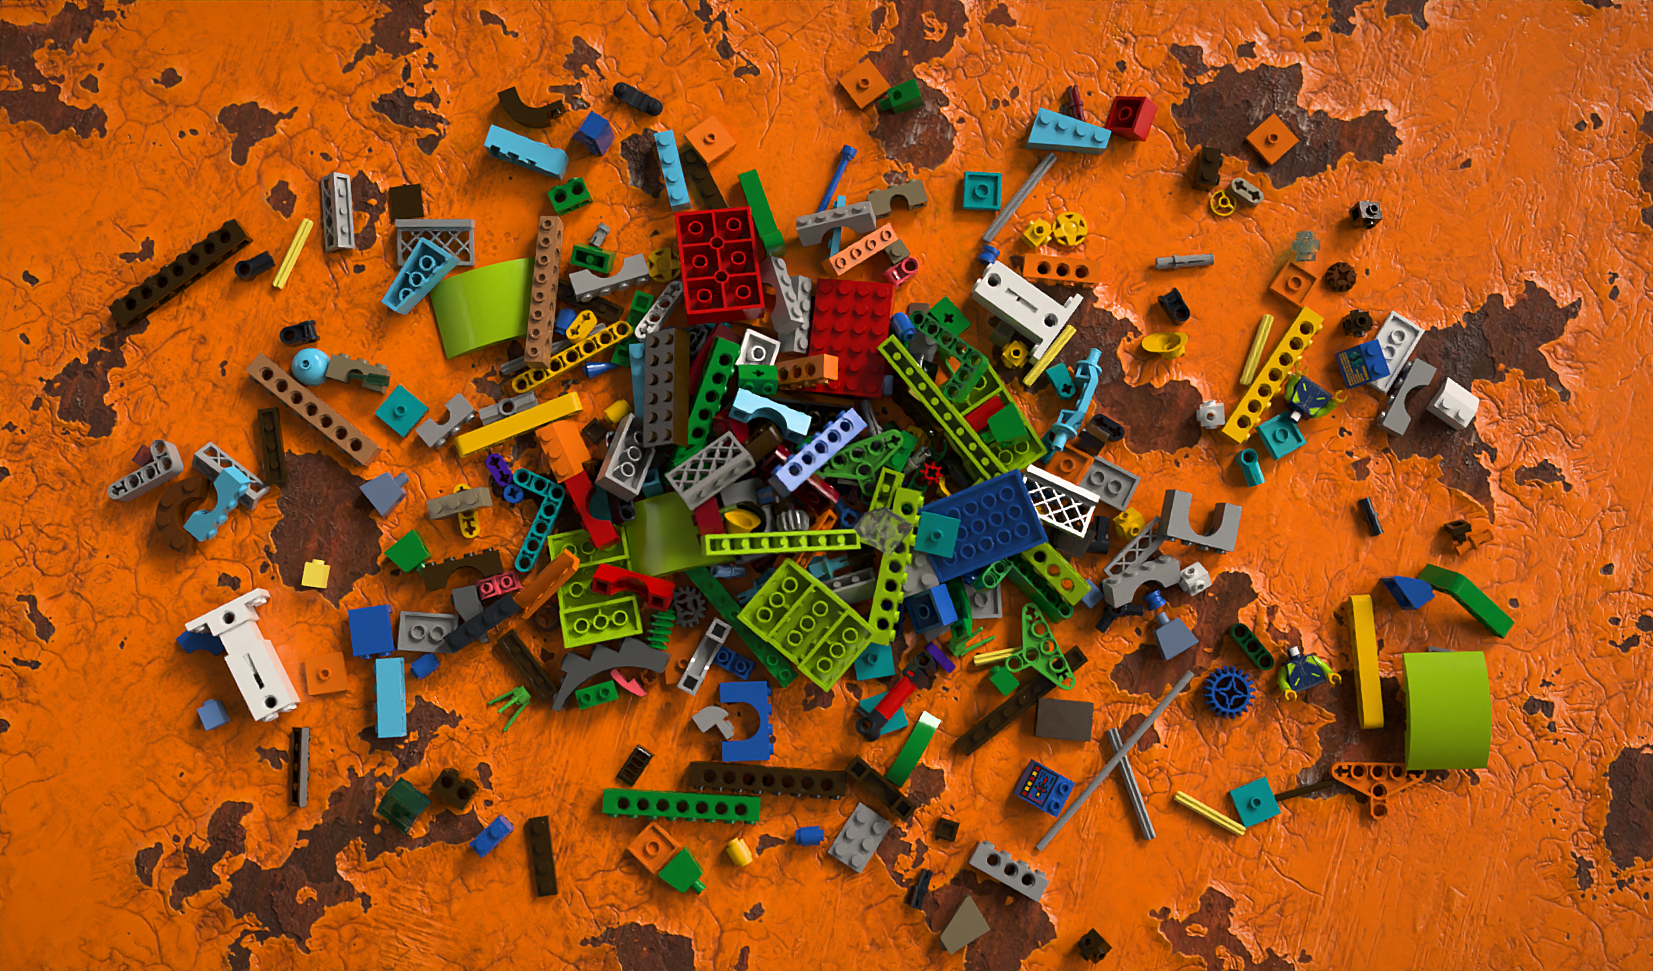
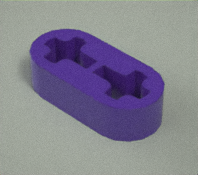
[486,453,514,487]
[924,641,956,674]

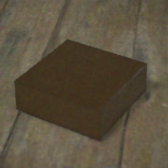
[581,417,609,444]
[935,817,960,842]

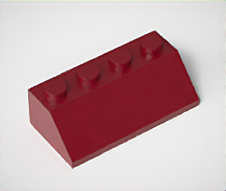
[689,323,743,400]
[760,444,839,516]

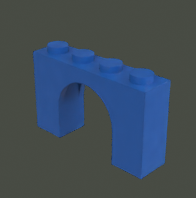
[720,681,774,762]

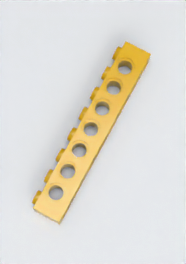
[1217,306,1324,446]

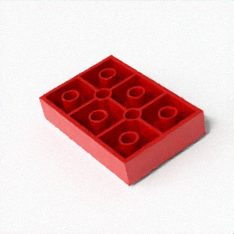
[674,206,765,326]
[805,278,896,401]

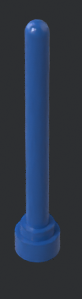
[816,145,857,213]

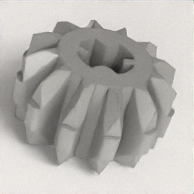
[776,509,810,532]

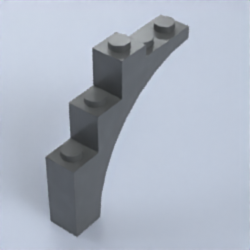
[552,636,672,712]

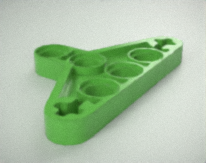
[814,429,903,497]
[1005,603,1076,691]

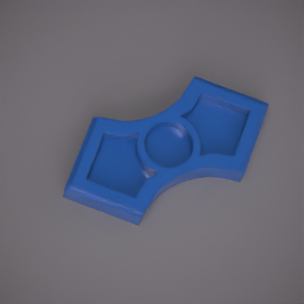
[176,630,225,656]

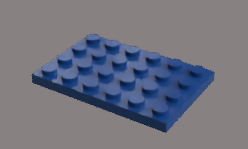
[909,468,1048,584]

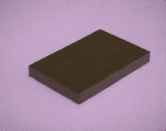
[1033,697,1094,742]

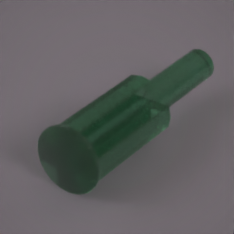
[349,373,390,387]

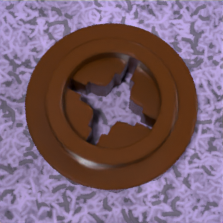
[1326,262,1357,292]
[532,601,561,632]

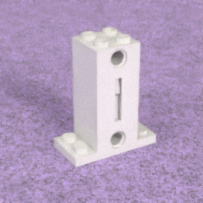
[971,260,1083,366]

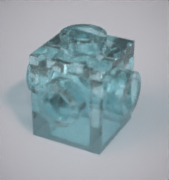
[1292,231,1320,262]

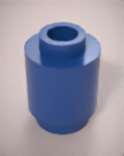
[554,307,577,337]
[890,312,916,341]
[410,652,441,680]
[795,826,824,847]

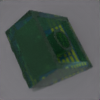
[376,777,431,835]

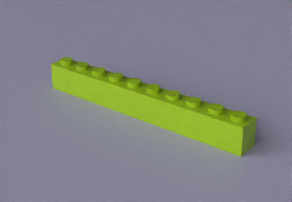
[877,334,1009,480]

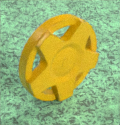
[1052,212,1088,247]
[646,248,681,283]

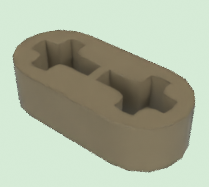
[1228,177,1263,207]

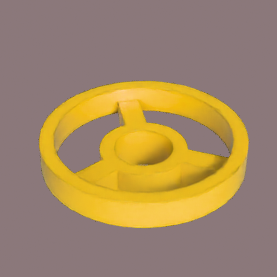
[1209,190,1237,217]

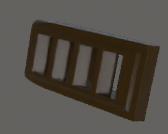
[617,744,655,787]

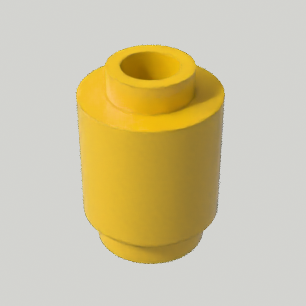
[604,399,633,426]
[726,837,753,868]

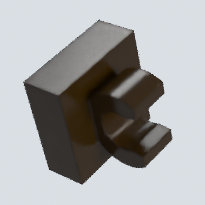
[1444,519,1472,543]

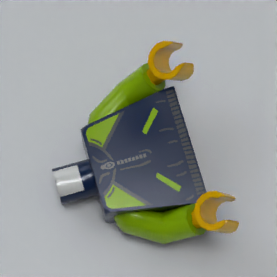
[1285,363,1347,424]
[1277,646,1341,703]

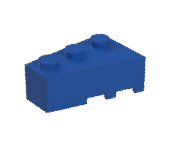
[572,111,615,156]

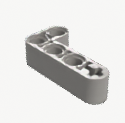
[108,439,184,502]

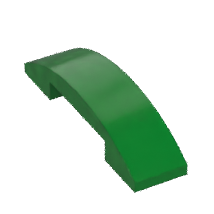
[611,290,654,368]
[940,576,972,644]
[885,711,941,788]

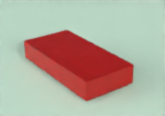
[964,395,1005,433]

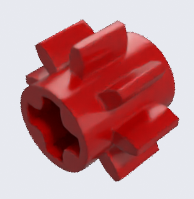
[919,462,944,486]

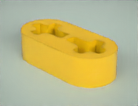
[566,310,597,344]

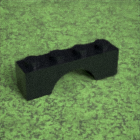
[443,593,520,654]

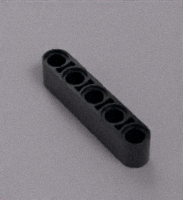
[598,431,635,527]

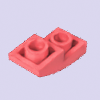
[476,570,522,600]

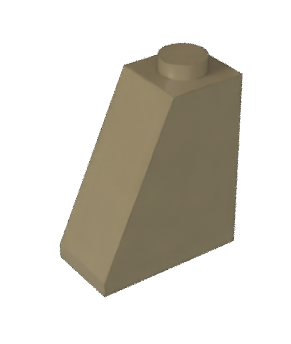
[938,893,991,955]

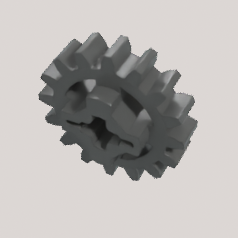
[669,586,708,628]

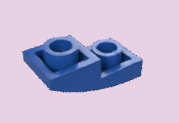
[712,645,756,680]

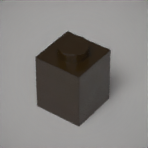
[1077,422,1110,457]

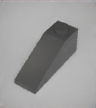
[450,585,489,643]

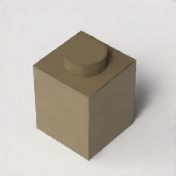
[883,238,910,266]

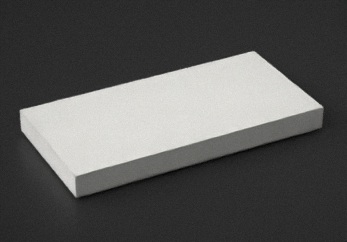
[1367,310,1425,394]

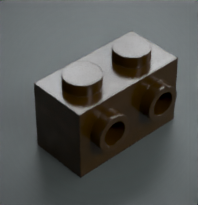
[1192,146,1223,192]

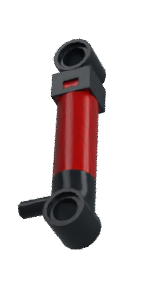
[855,651,938,742]

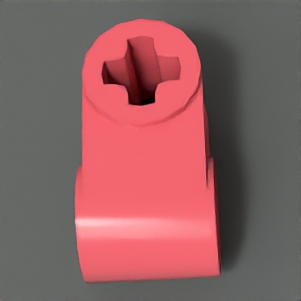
[882,257,919,289]

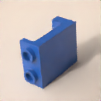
[348,604,397,660]

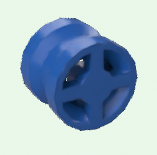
[977,244,1000,266]
[504,484,525,504]
[1142,589,1166,611]

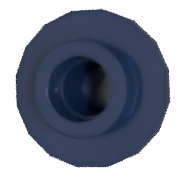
[832,480,850,496]

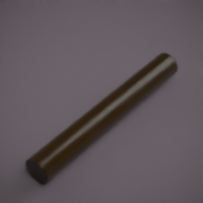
[1274,779,1333,802]

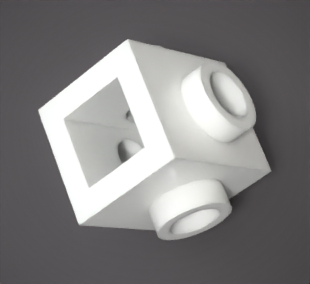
[1196,400,1225,429]
[1179,561,1212,596]

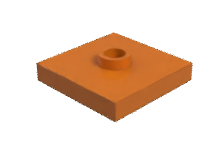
[838,58,891,111]
[1245,113,1299,166]
[684,115,737,166]
[1268,257,1321,310]
[1043,443,1095,486]
[664,642,705,684]
[304,651,349,696]
[626,819,681,875]

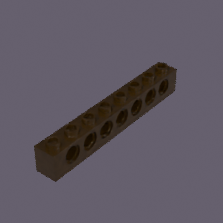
[109,219,253,329]
[689,760,847,800]

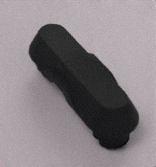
[613,82,663,116]

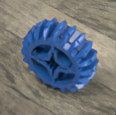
[1202,666,1255,719]

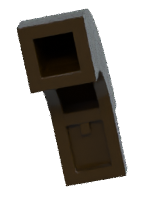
[497,86,566,129]

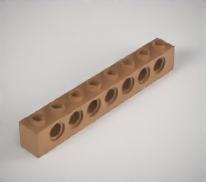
[524,216,564,369]
[245,353,383,467]

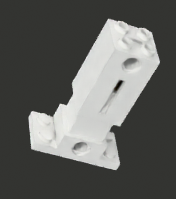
[185,588,301,722]

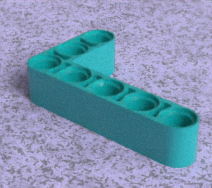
[513,469,568,573]

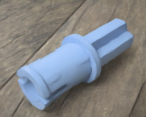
[710,564,746,579]

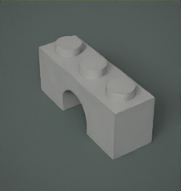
[415,393,478,449]

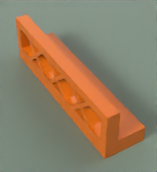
[514,548,580,620]

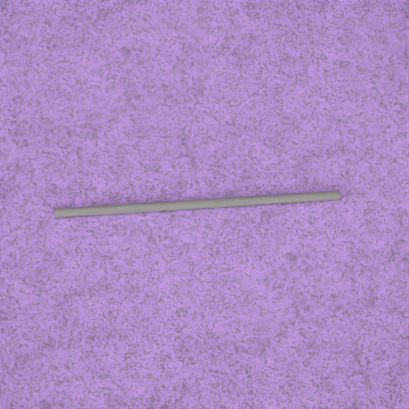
[1036,670,1194,851]

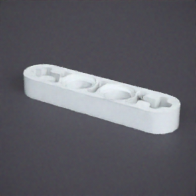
[635,281,684,343]

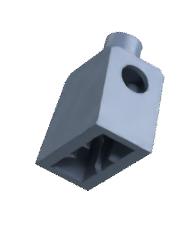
[359,471,410,517]
[1152,611,1199,660]

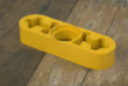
[453,484,481,539]

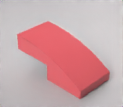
[610,668,647,696]

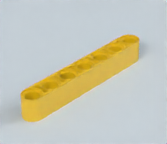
[512,321,633,394]
[453,392,583,458]
[1347,594,1384,729]

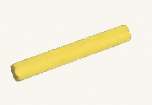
[272,218,313,289]
[1240,314,1274,386]
[1022,325,1076,387]
[973,641,1049,666]
[1174,791,1246,837]

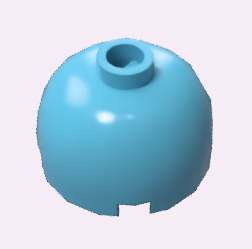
[291,348,330,386]

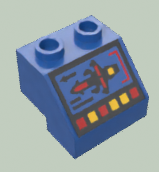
[1013,759,1075,818]

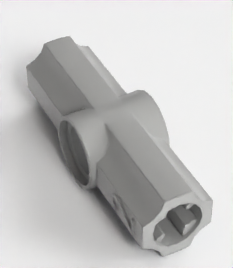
[478,390,539,426]

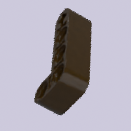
[716,419,784,469]

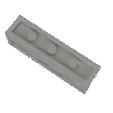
[321,172,355,252]
[192,442,270,511]
[1102,516,1165,577]

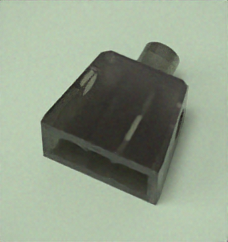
[1052,518,1097,564]

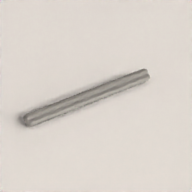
[982,152,1057,244]
[500,322,607,375]
[1106,727,1156,840]

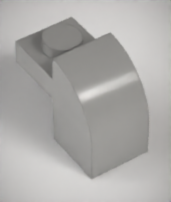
[692,706,735,739]

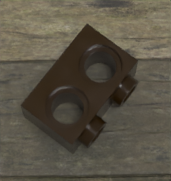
[430,767,479,811]

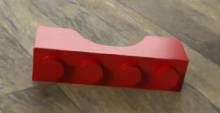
[564,470,621,551]
[592,563,675,612]

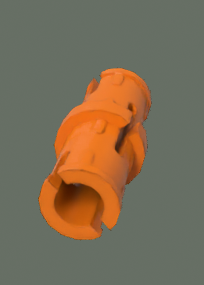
[1453,528,1494,556]

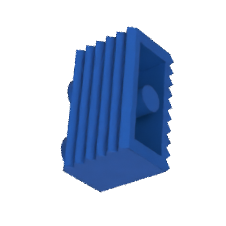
[469,815,514,857]

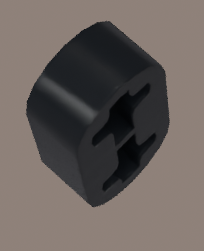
[1090,414,1125,442]

